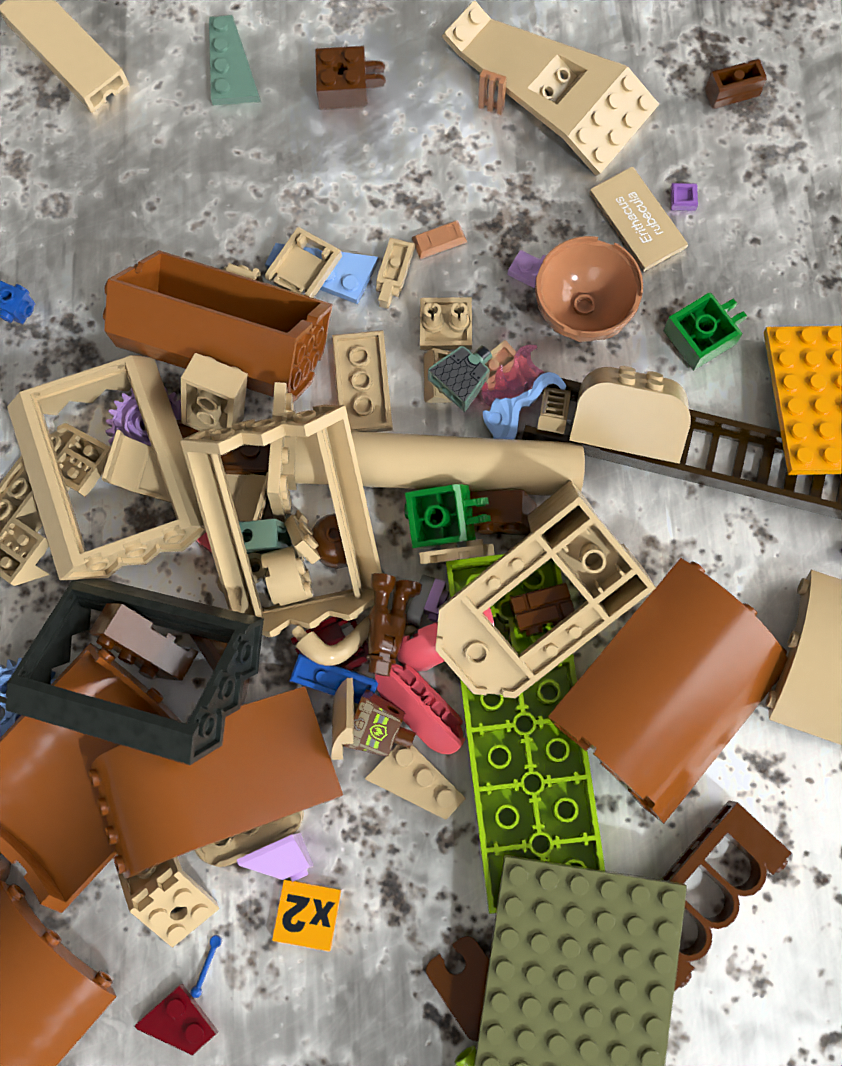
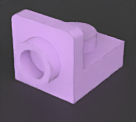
[508,250,546,288]
[424,578,449,623]

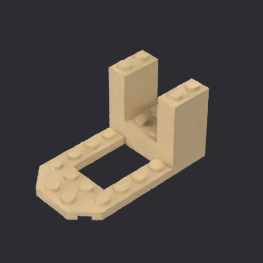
[436,480,656,698]

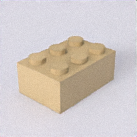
[181,353,248,431]

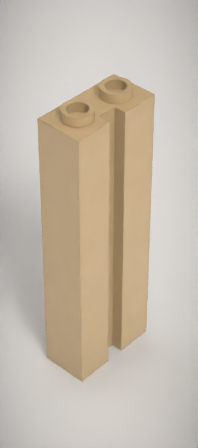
[0,0,129,113]

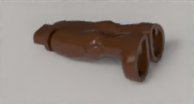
[366,573,422,677]

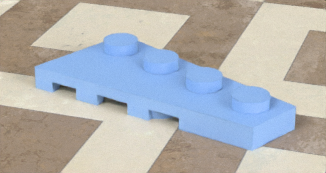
[265,243,378,304]

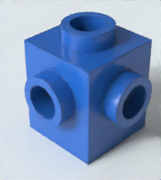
[0,281,36,324]

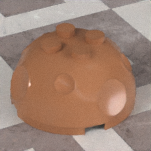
[535,236,643,343]

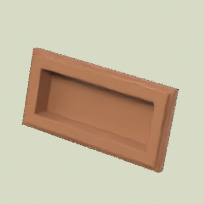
[411,220,467,260]

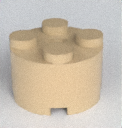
[261,546,313,607]

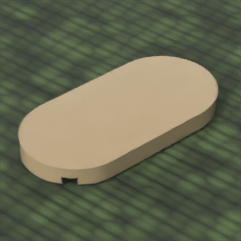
[195,810,304,867]

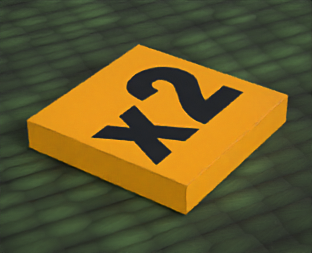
[272,879,342,952]

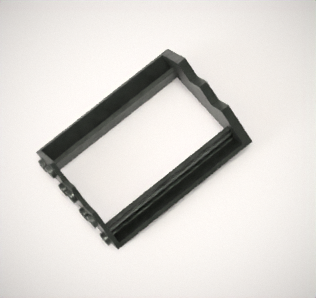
[6,578,264,765]

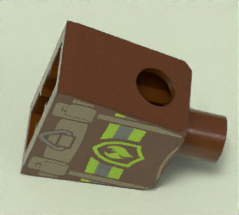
[343,689,416,756]

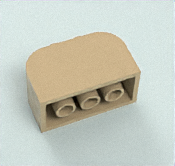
[569,366,691,463]

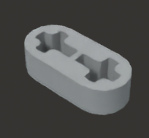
[407,574,435,627]

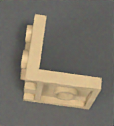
[117,857,220,948]

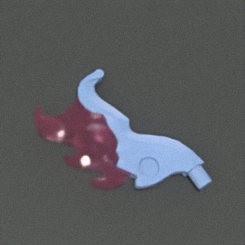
[481,344,566,439]

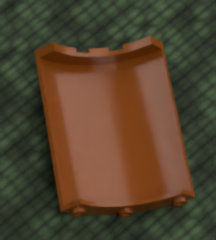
[548,558,788,824]
[0,643,182,913]
[0,880,117,1066]

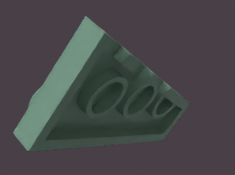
[209,15,261,106]

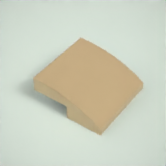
[331,678,354,760]

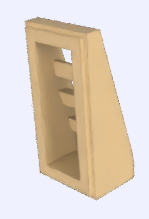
[537,387,571,434]

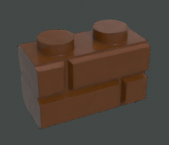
[705,59,767,109]
[509,583,575,637]

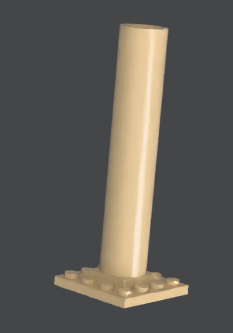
[267,382,585,523]

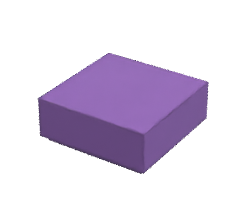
[670,183,698,211]

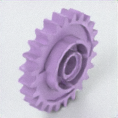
[105,388,181,447]

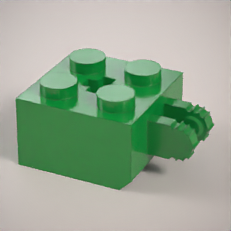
[663,293,747,371]
[405,484,491,548]

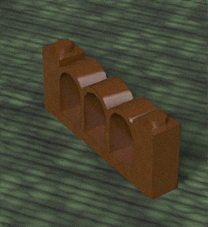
[660,801,792,991]

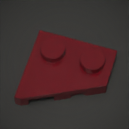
[134,984,218,1056]

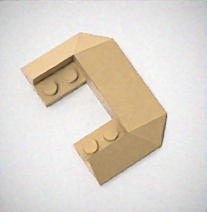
[0,423,111,586]

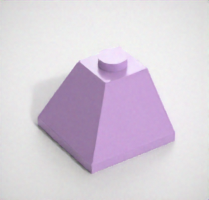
[236,833,313,882]

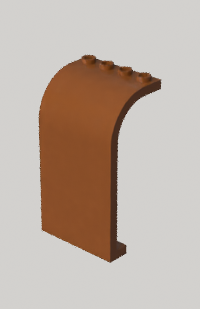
[89,686,343,879]

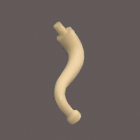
[291,609,418,666]

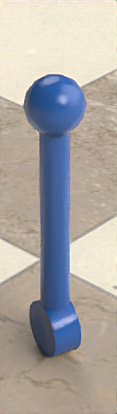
[190,935,222,998]

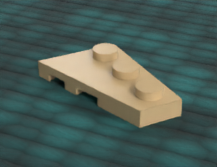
[365,744,466,820]

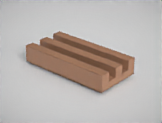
[479,69,506,115]

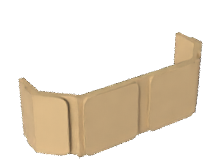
[102,430,268,522]

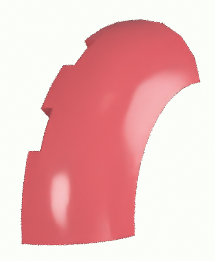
[397,607,494,672]

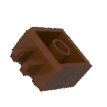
[315,46,386,110]

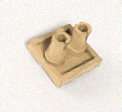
[420,297,472,350]

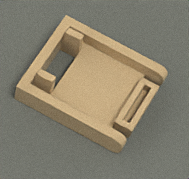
[265,227,342,298]

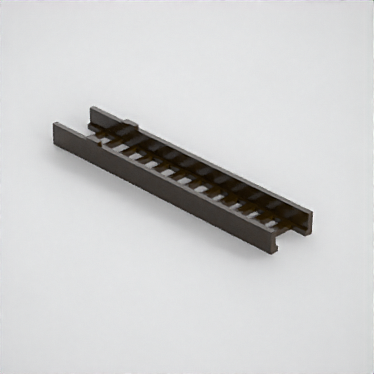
[522,373,842,520]

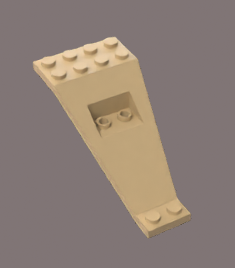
[441,0,659,176]

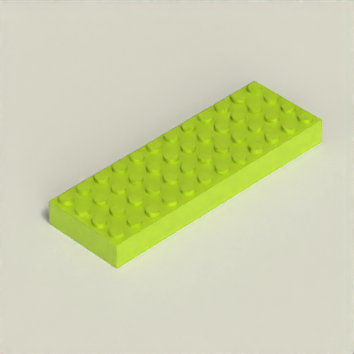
[446,554,606,914]

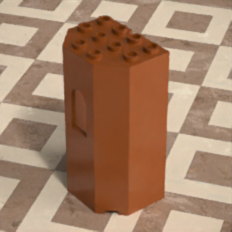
[103,250,333,403]

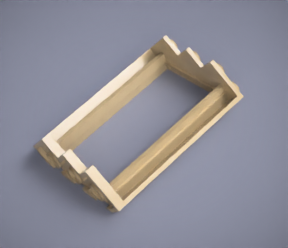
[7,355,206,580]
[180,404,382,637]

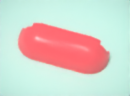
[375,664,465,754]

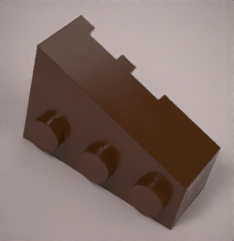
[442,490,537,535]

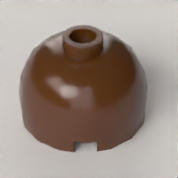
[312,513,348,569]

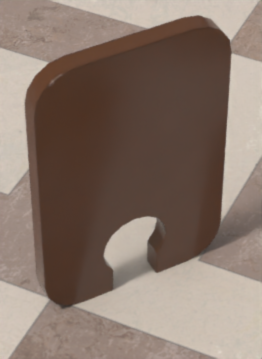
[426,936,489,1041]

